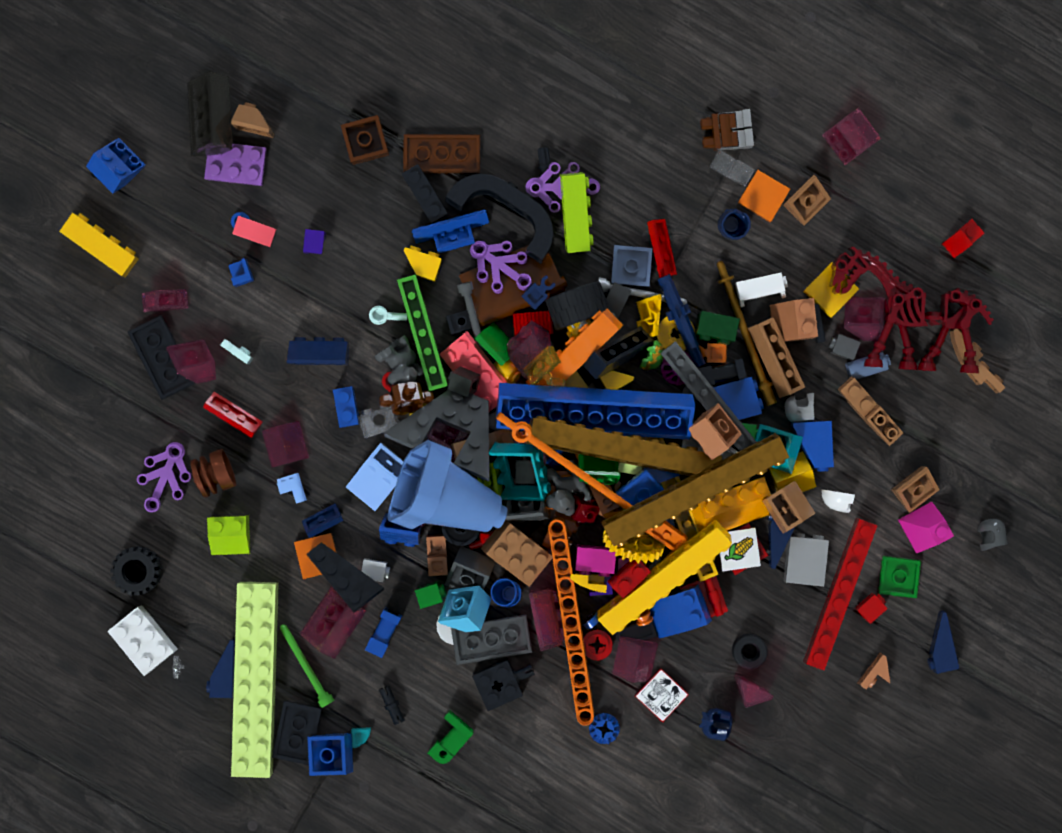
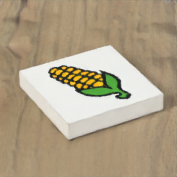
[720,528,761,571]

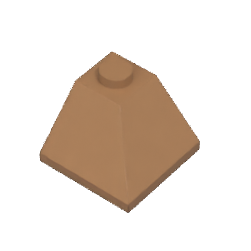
[231,103,274,138]

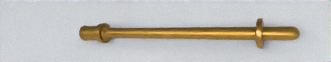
[717,261,777,406]

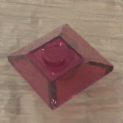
[844,297,884,341]
[166,339,216,384]

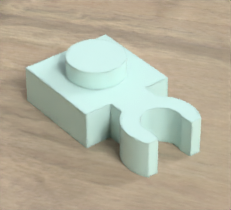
[220,339,253,364]

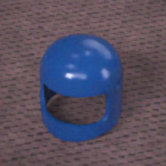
[491,578,522,607]

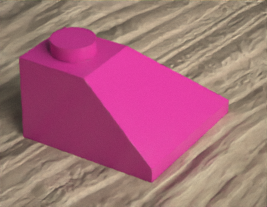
[898,502,954,553]

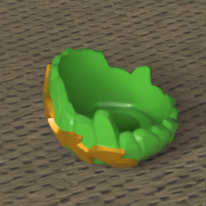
[640,340,664,370]

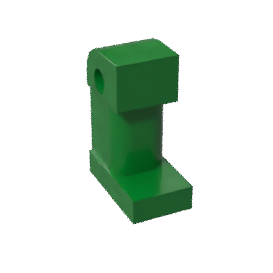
[427,710,474,764]

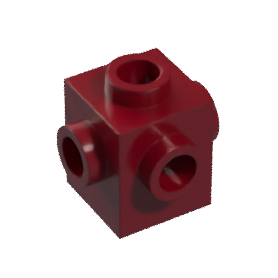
[571,494,600,523]

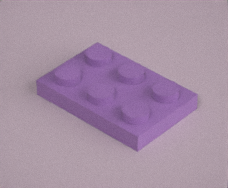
[204,141,267,186]

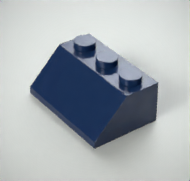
[287,337,349,365]

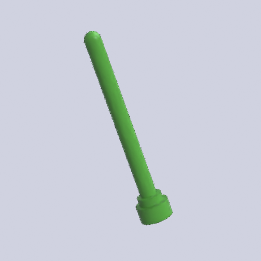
[280,624,335,708]

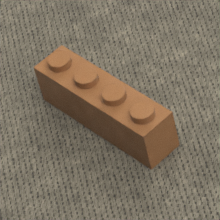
[748,317,805,398]

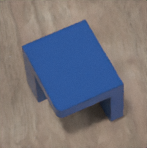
[229,258,254,287]

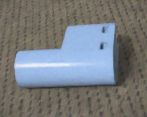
[277,473,307,503]

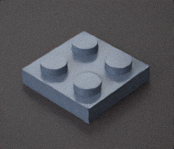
[611,245,652,287]

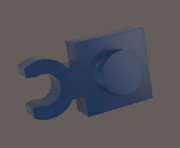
[521,275,555,310]

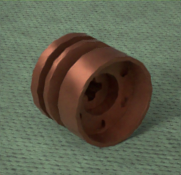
[190,449,236,498]

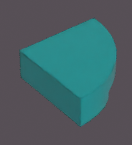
[351,727,371,748]

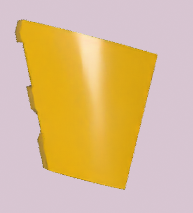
[636,294,662,338]
[570,573,607,593]

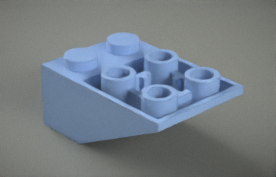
[346,443,404,511]

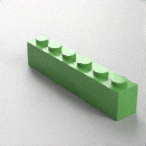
[397,274,448,391]

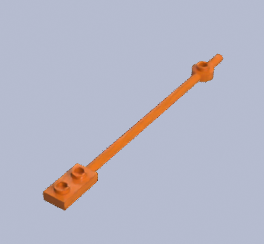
[496,412,688,552]

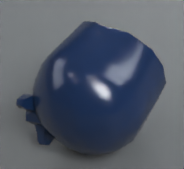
[717,209,751,240]
[699,708,732,741]

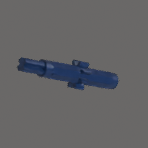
[657,274,706,367]

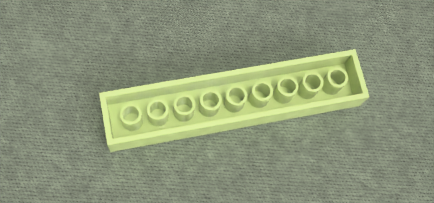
[231,582,279,778]

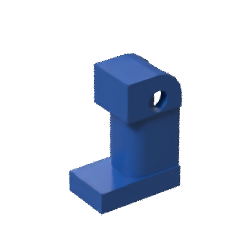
[365,607,403,658]

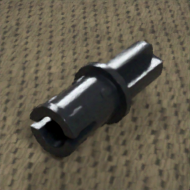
[537,147,553,183]

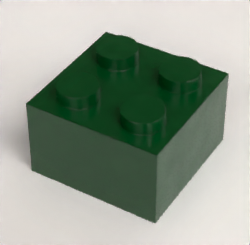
[695,311,740,346]

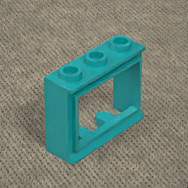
[489,441,551,501]

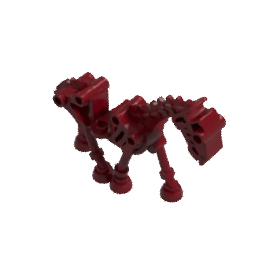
[829,247,994,373]

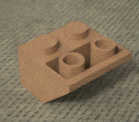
[762,481,815,533]

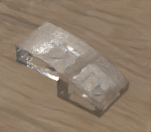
[710,150,754,186]

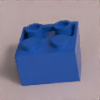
[86,138,145,194]

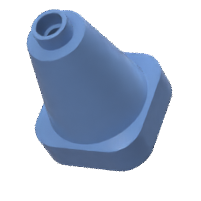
[388,440,508,532]

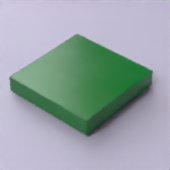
[475,323,520,366]
[878,556,921,598]

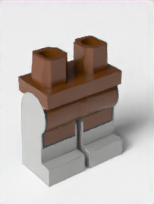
[700,109,754,151]

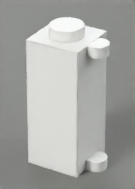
[735,273,788,307]

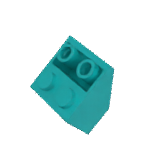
[755,424,803,474]

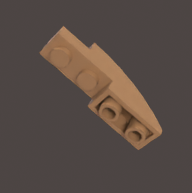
[949,329,1006,393]
[838,376,903,446]

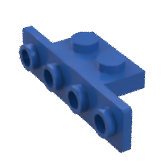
[412,210,489,254]

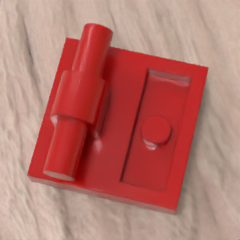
[679,576,728,617]

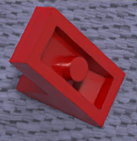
[942,219,984,258]

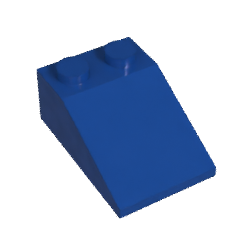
[379,513,422,547]
[649,584,712,639]

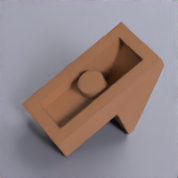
[857,653,890,690]

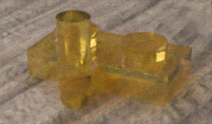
[523,346,566,387]

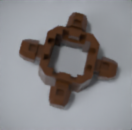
[379,382,434,415]

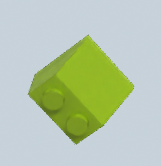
[207,515,250,555]

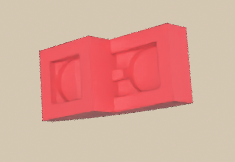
[232,216,277,248]

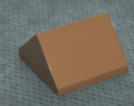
[783,175,831,226]
[891,466,939,513]

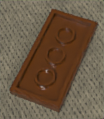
[403,134,480,174]

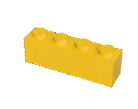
[59,213,138,278]

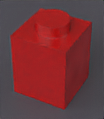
[855,593,888,624]

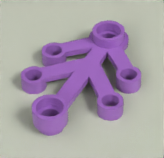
[525,162,600,213]
[470,241,532,294]
[137,442,192,512]

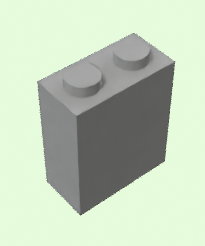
[783,533,829,587]

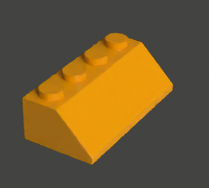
[692,477,771,532]

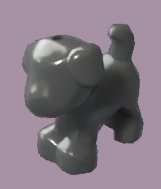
[374,335,423,385]
[546,459,593,516]

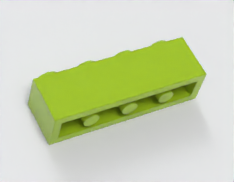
[560,172,593,253]

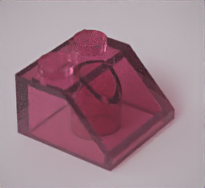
[507,320,552,380]

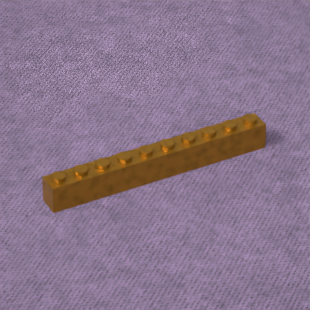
[526,416,722,476]
[601,433,789,546]

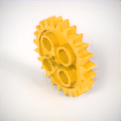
[602,530,665,564]

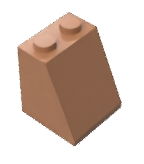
[769,298,818,342]

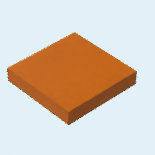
[738,170,790,222]
[294,533,337,579]

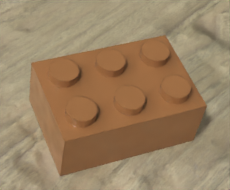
[481,520,553,587]

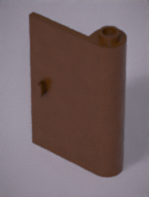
[459,245,568,328]

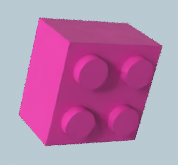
[575,544,616,577]

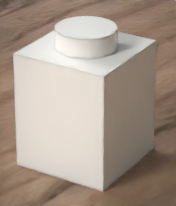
[362,558,390,582]

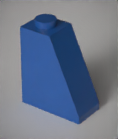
[791,421,834,472]

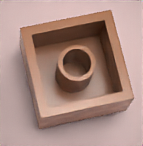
[688,403,742,460]

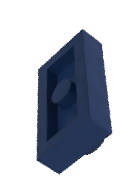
[302,503,344,538]

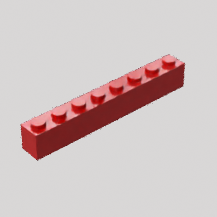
[803,518,877,670]

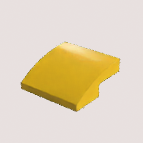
[803,262,859,318]

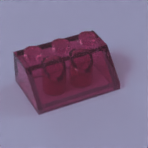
[300,586,366,659]
[529,587,565,651]

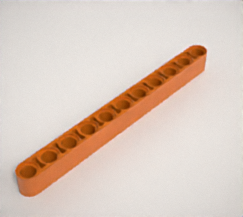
[548,517,594,726]

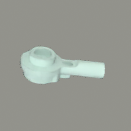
[369,306,407,325]

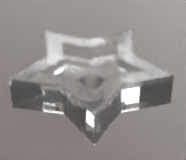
[172,656,184,678]

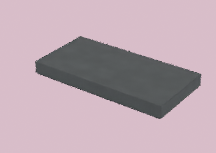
[451,614,532,665]

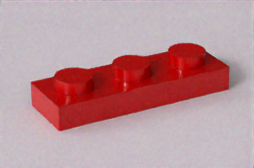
[647,219,677,278]
[203,392,263,438]

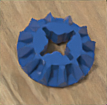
[589,713,620,744]

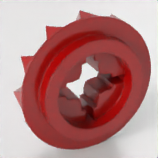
[584,629,613,661]

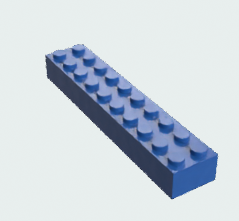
[496,383,695,440]

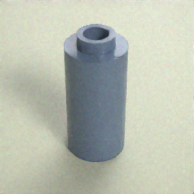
[845,352,891,380]

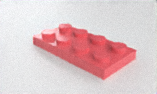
[439,331,507,412]

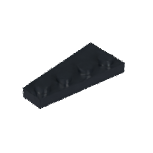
[306,542,385,613]

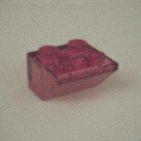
[822,108,881,165]

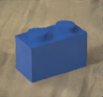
[333,386,360,428]

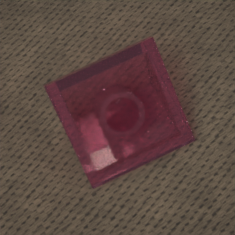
[262,421,309,468]
[612,636,658,683]
[734,674,774,708]

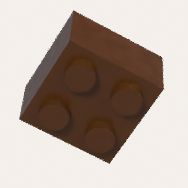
[341,115,389,165]

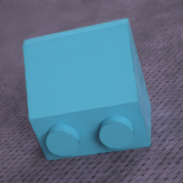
[438,586,492,632]

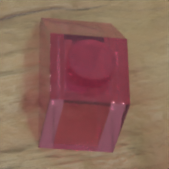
[141,289,188,312]

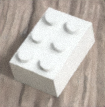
[108,605,178,676]

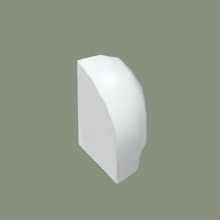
[822,489,855,513]

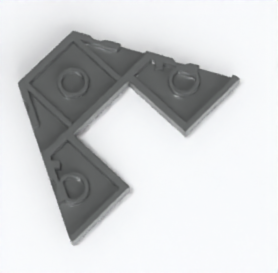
[384,390,490,482]

